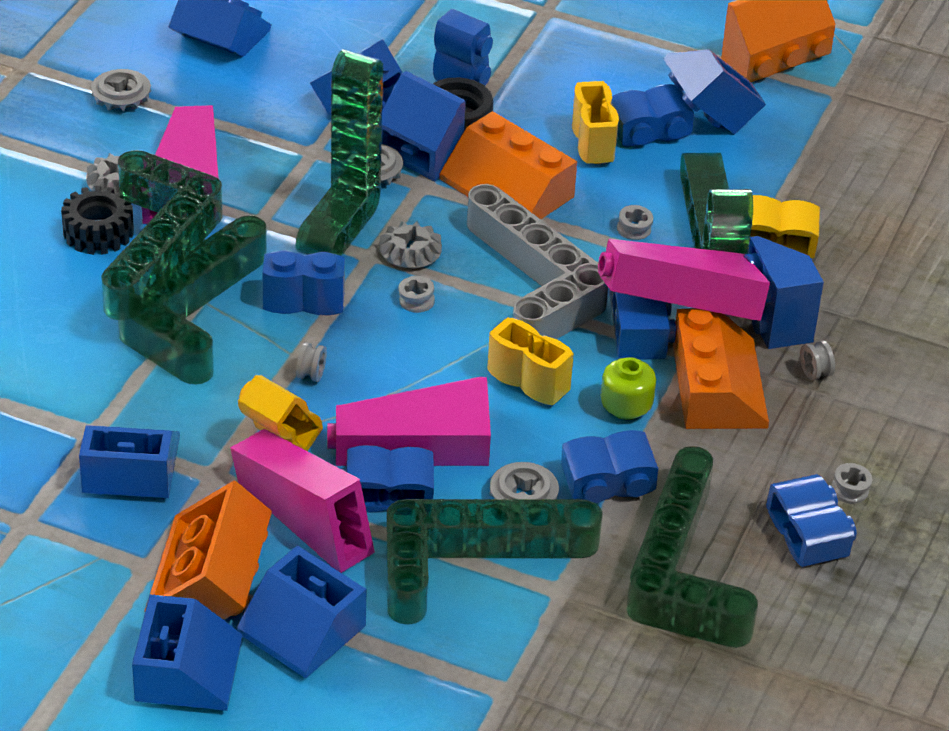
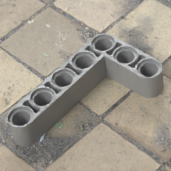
[467,184,608,339]

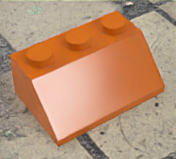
[721,0,836,82]
[439,111,577,219]
[673,308,769,429]
[144,480,272,620]

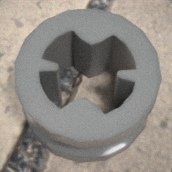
[617,205,653,240]
[398,276,435,313]
[800,340,835,380]
[296,342,327,382]
[831,463,873,504]

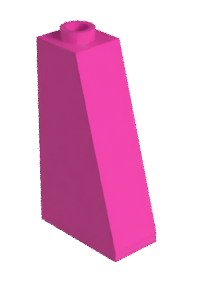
[141,105,220,224]
[598,239,770,321]
[327,377,491,466]
[230,429,375,573]

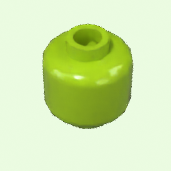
[600,357,656,420]

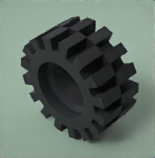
[61,186,134,255]

